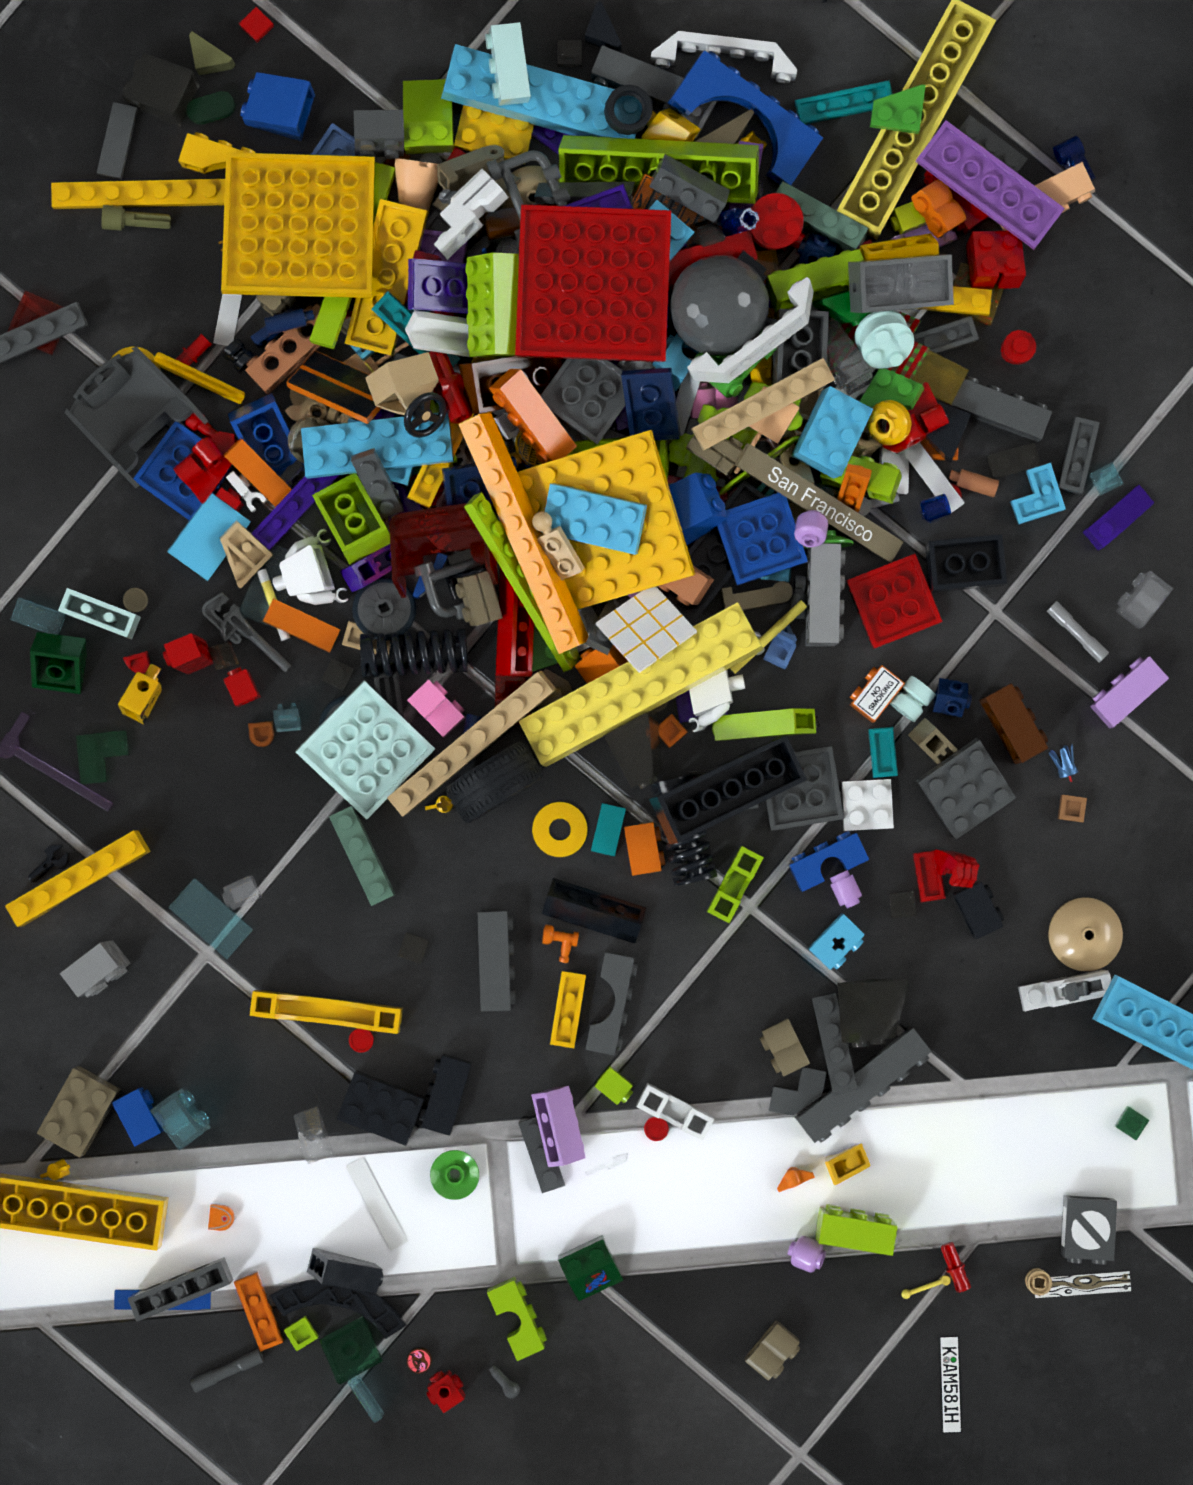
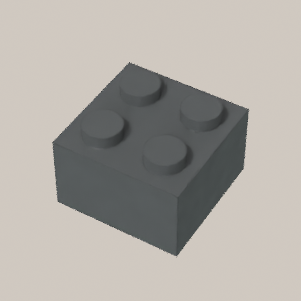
[354,110,404,159]

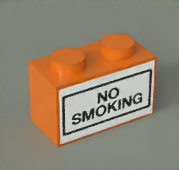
[850,665,905,723]

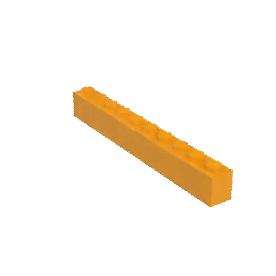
[458,412,589,654]

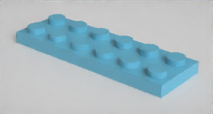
[301,412,454,479]
[1092,975,1193,1070]

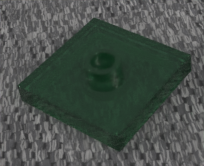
[319,1316,383,1385]

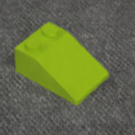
[403,79,454,154]

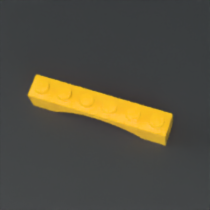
[178,132,256,174]
[5,830,151,927]
[250,990,403,1034]

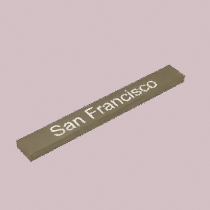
[734,443,903,563]

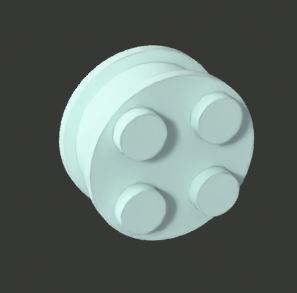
[855,310,914,369]

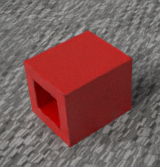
[223,667,261,707]

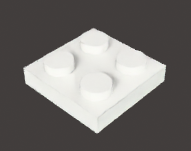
[841,779,894,831]

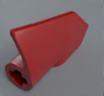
[882,382,949,454]
[173,431,235,504]

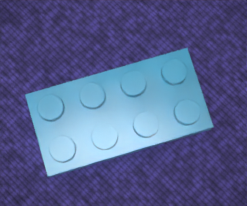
[541,483,647,555]

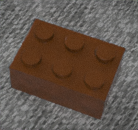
[979,683,1049,764]

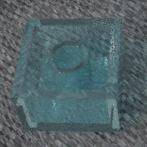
[150,1088,211,1151]

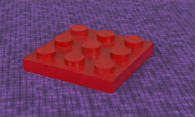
[846,554,942,649]

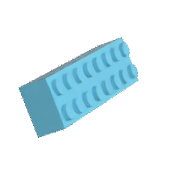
[441,44,642,139]

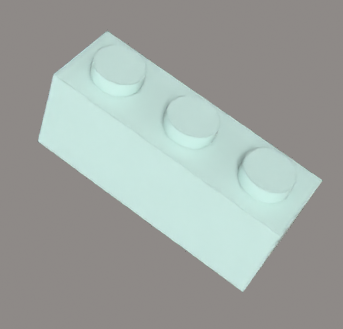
[485,22,531,106]
[58,588,141,640]

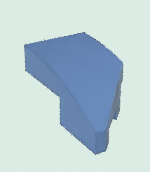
[763,624,797,670]

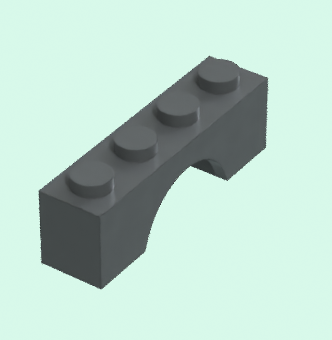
[585,951,638,1056]

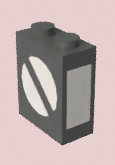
[1060,1195,1117,1265]

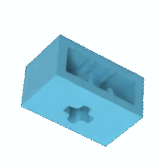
[807,913,865,970]

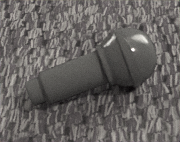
[489,1365,520,1399]

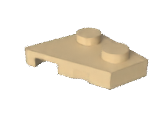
[220,520,273,589]

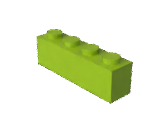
[765,249,865,313]

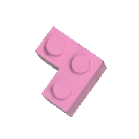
[408,680,465,738]

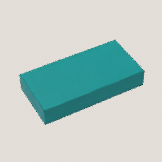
[868,727,898,778]
[591,803,626,857]

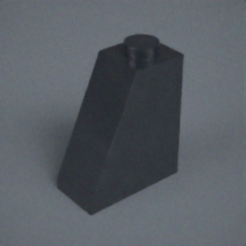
[925,400,971,463]
[307,1248,383,1293]

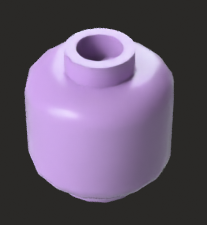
[794,510,828,548]
[788,1236,826,1273]

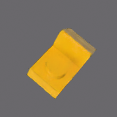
[825,1143,871,1185]

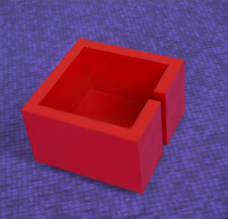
[966,231,1026,289]

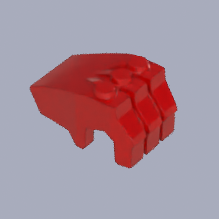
[934,849,980,888]

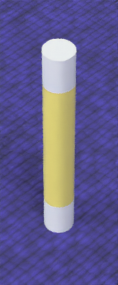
[257,569,291,641]

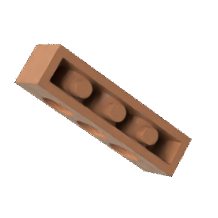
[245,304,321,395]

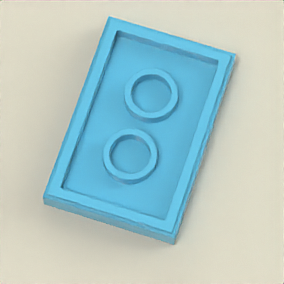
[167,493,251,581]

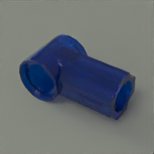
[1053,136,1096,181]
[719,207,759,237]
[920,493,951,523]

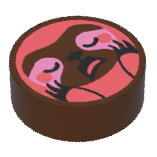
[407,1347,432,1374]

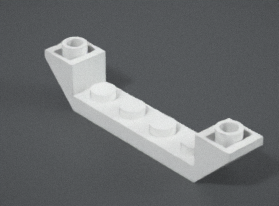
[650,31,797,83]
[687,277,814,383]

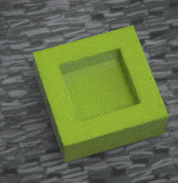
[284,1316,319,1351]

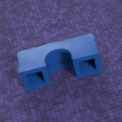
[788,831,869,892]

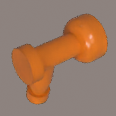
[542,924,579,963]

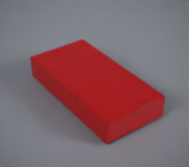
[913,850,946,902]

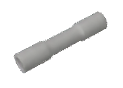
[1047,601,1109,662]

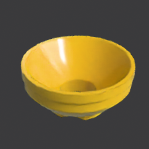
[867,400,912,445]

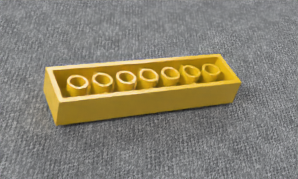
[0,1173,169,1251]

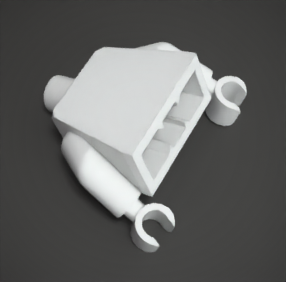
[273,529,348,605]
[689,670,745,732]

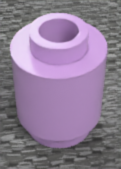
[830,870,862,908]

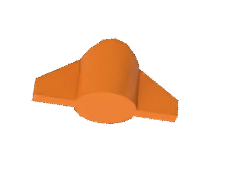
[777,1167,815,1192]

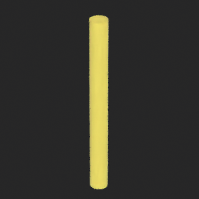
[730,600,807,674]

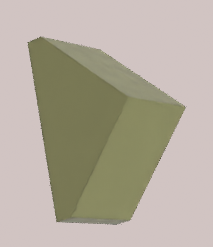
[189,31,235,76]

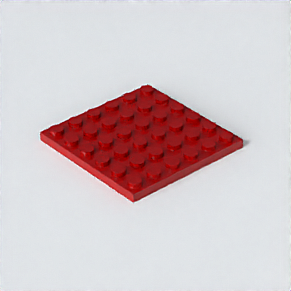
[515,205,671,362]

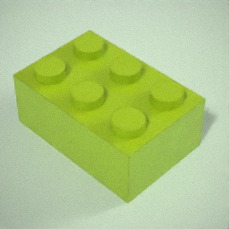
[312,473,393,565]
[815,1204,898,1256]

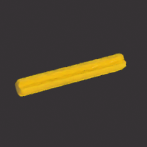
[153,352,245,404]

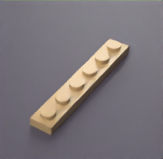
[692,358,835,451]

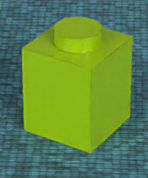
[594,1065,633,1105]

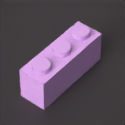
[1090,656,1169,728]
[531,1086,586,1167]

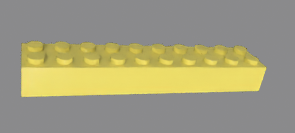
[837,0,996,240]
[518,602,764,767]

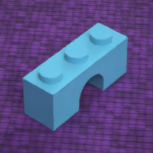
[652,328,699,391]

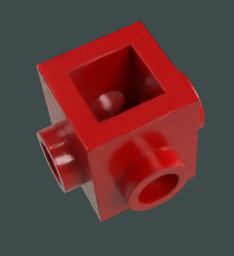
[426,1370,465,1413]

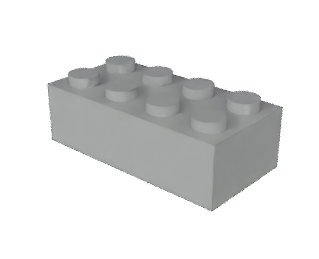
[805,544,845,647]

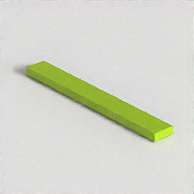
[309,162,396,349]

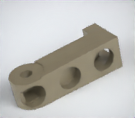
[437,145,504,191]
[721,581,793,611]

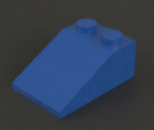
[228,393,304,477]

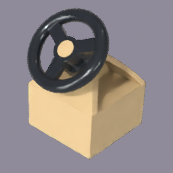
[366,352,447,438]

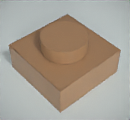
[1058,795,1087,823]

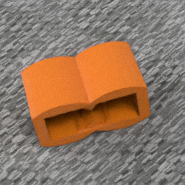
[911,179,966,238]

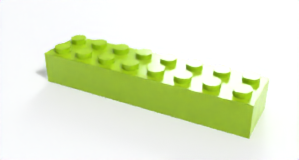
[559,135,759,204]

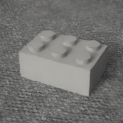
[60,940,131,998]

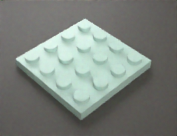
[295,681,435,819]

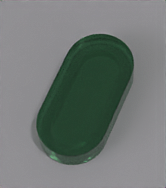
[187,91,235,125]

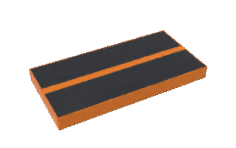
[286,350,382,424]

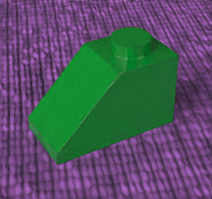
[813,291,873,327]

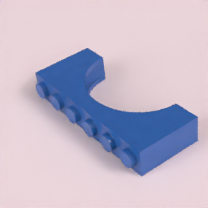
[667,50,823,185]

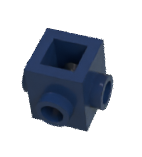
[797,233,838,264]
[933,678,972,718]

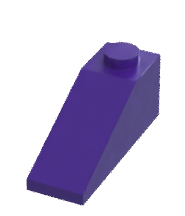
[1083,485,1154,551]
[340,532,420,592]

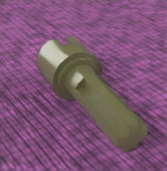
[102,205,171,231]

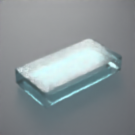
[10,597,66,635]
[347,1372,384,1423]

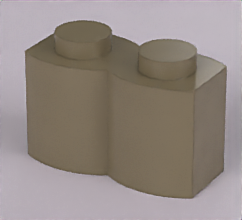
[760,1018,810,1077]
[745,1320,800,1381]

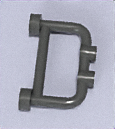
[486,150,571,245]
[413,543,500,620]

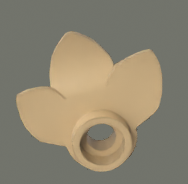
[285,389,329,422]

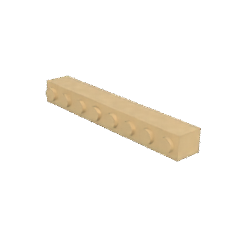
[387,671,557,817]

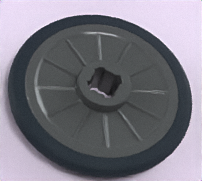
[352,578,417,640]

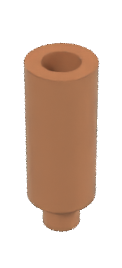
[949,469,999,498]

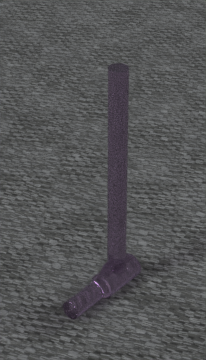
[0,712,113,812]

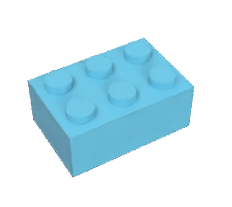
[791,386,873,479]

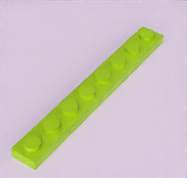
[464,492,580,672]

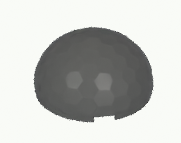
[669,255,769,356]

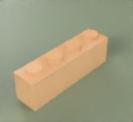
[1000,162,1095,231]

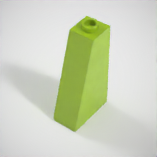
[712,708,816,741]

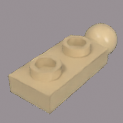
[532,511,585,581]

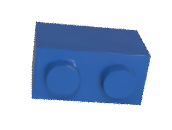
[112,1087,165,1147]

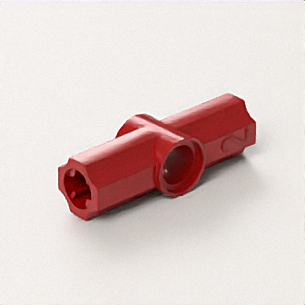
[429,351,473,424]

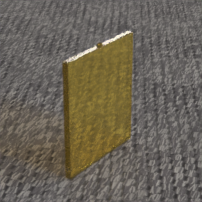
[912,350,969,405]

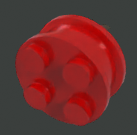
[747,193,804,250]

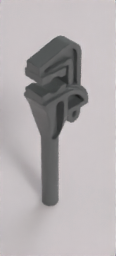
[202,592,292,672]

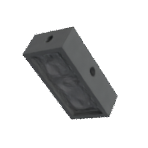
[848,254,954,313]

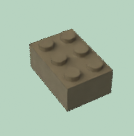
[37,1066,122,1158]

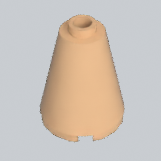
[394,158,438,211]

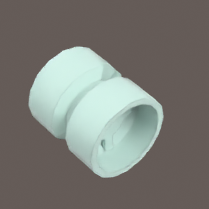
[890,676,936,722]

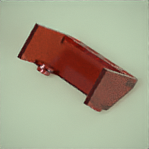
[389,503,498,598]

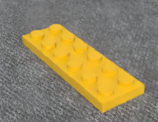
[345,199,429,356]

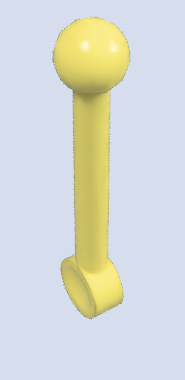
[901,1275,951,1299]

